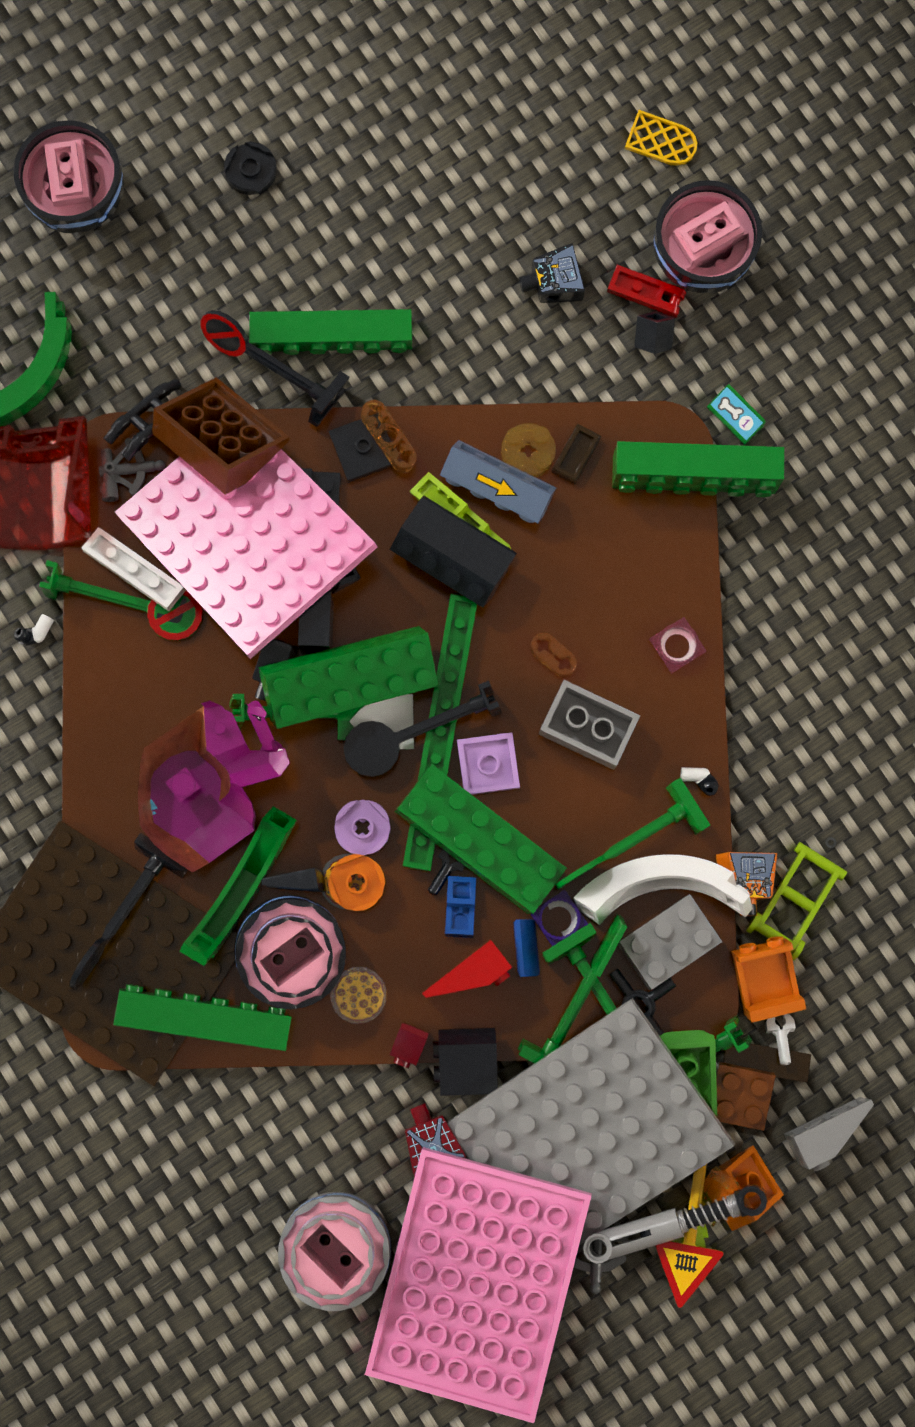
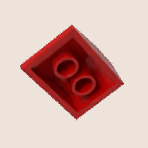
[422,940,512,998]

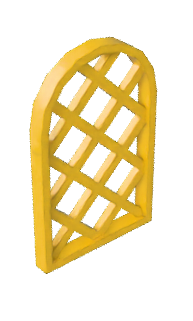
[624,110,697,166]

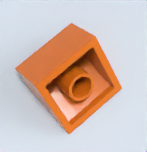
[704,1145,784,1231]

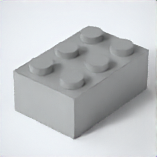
[539,680,640,770]
[618,894,722,990]

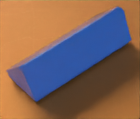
[513,919,540,978]

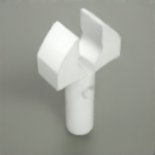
[765,1014,796,1065]

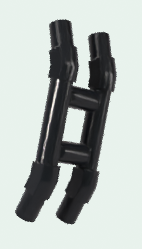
[103,379,181,461]

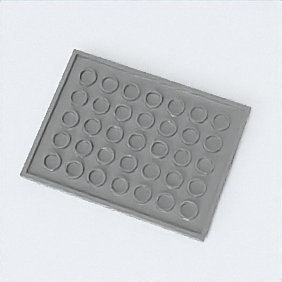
[447,998,735,1245]

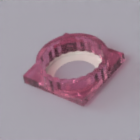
[649,617,707,674]

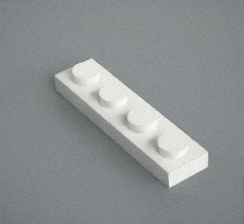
[82,527,186,611]

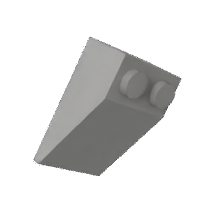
[784,1097,874,1171]

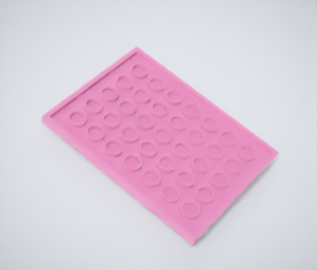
[115,449,377,659]
[365,1147,592,1423]

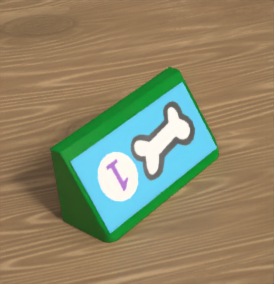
[707,384,766,445]

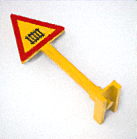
[655,1164,724,1308]

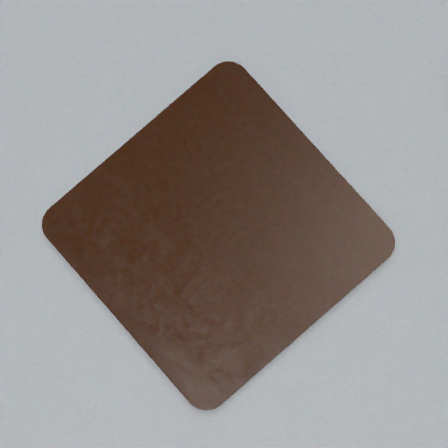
[62,401,739,1070]

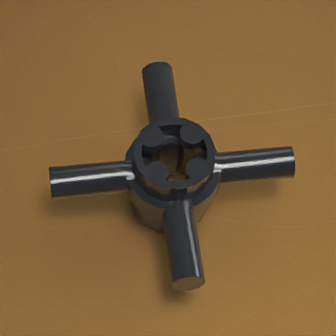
[609,969,677,1036]

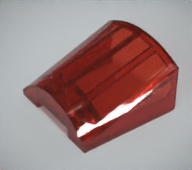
[0,416,91,550]

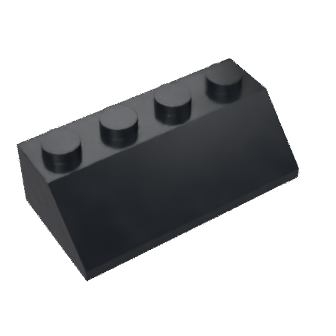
[389,495,517,608]

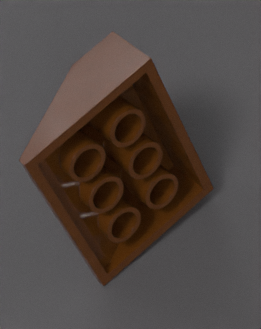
[152,377,290,495]

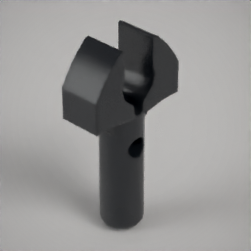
[428,849,465,896]

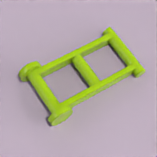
[745,842,847,961]

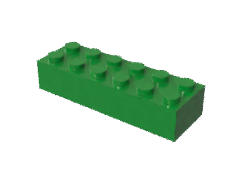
[612,441,784,497]
[258,626,438,729]
[394,764,567,914]

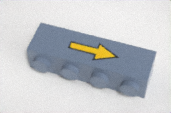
[440,440,556,523]

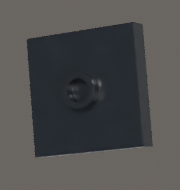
[329,413,399,483]

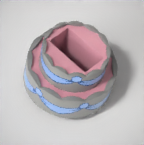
[278,1192,392,1311]

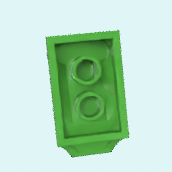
[660,1030,717,1115]

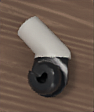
[14,614,54,646]
[680,767,719,796]

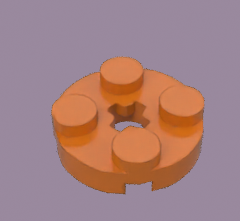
[328,854,385,911]

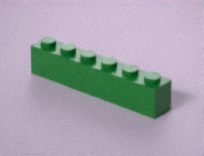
[249,309,412,355]
[113,984,291,1051]

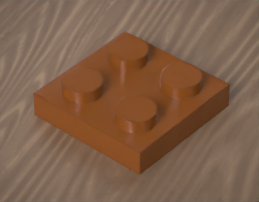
[715,1062,776,1131]

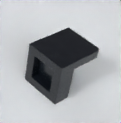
[635,311,675,354]

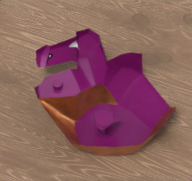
[138,700,290,872]

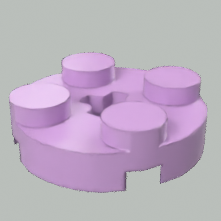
[334,800,391,856]

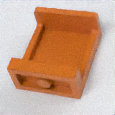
[731,936,806,1023]

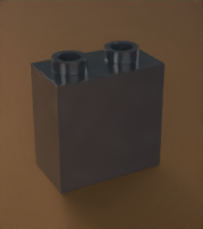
[298,591,334,655]
[433,1028,498,1096]

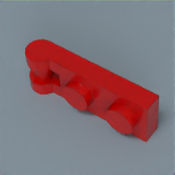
[607,265,686,318]

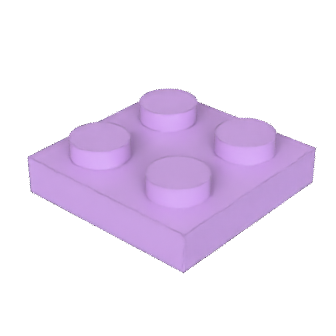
[457,732,520,795]

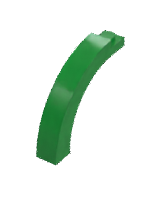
[0,292,72,427]
[179,806,297,966]

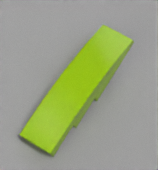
[410,472,511,549]

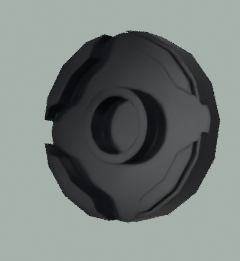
[224,141,277,195]

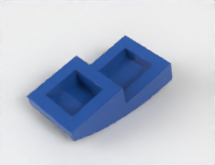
[445,876,476,938]

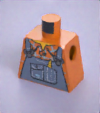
[716,852,777,916]

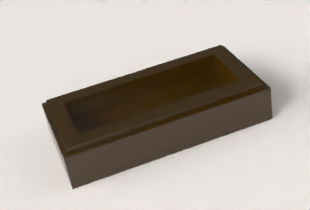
[551,423,601,484]

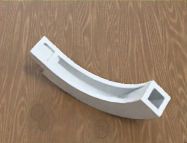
[574,855,753,925]

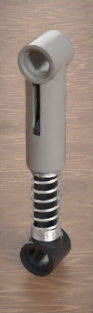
[583,1184,767,1264]

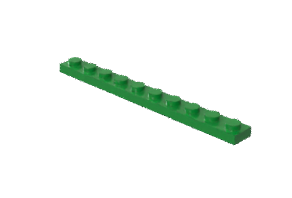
[403,594,477,872]

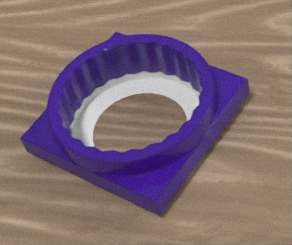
[531,890,588,946]

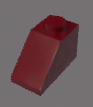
[390,1022,429,1069]

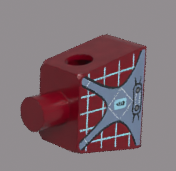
[405,1103,466,1177]

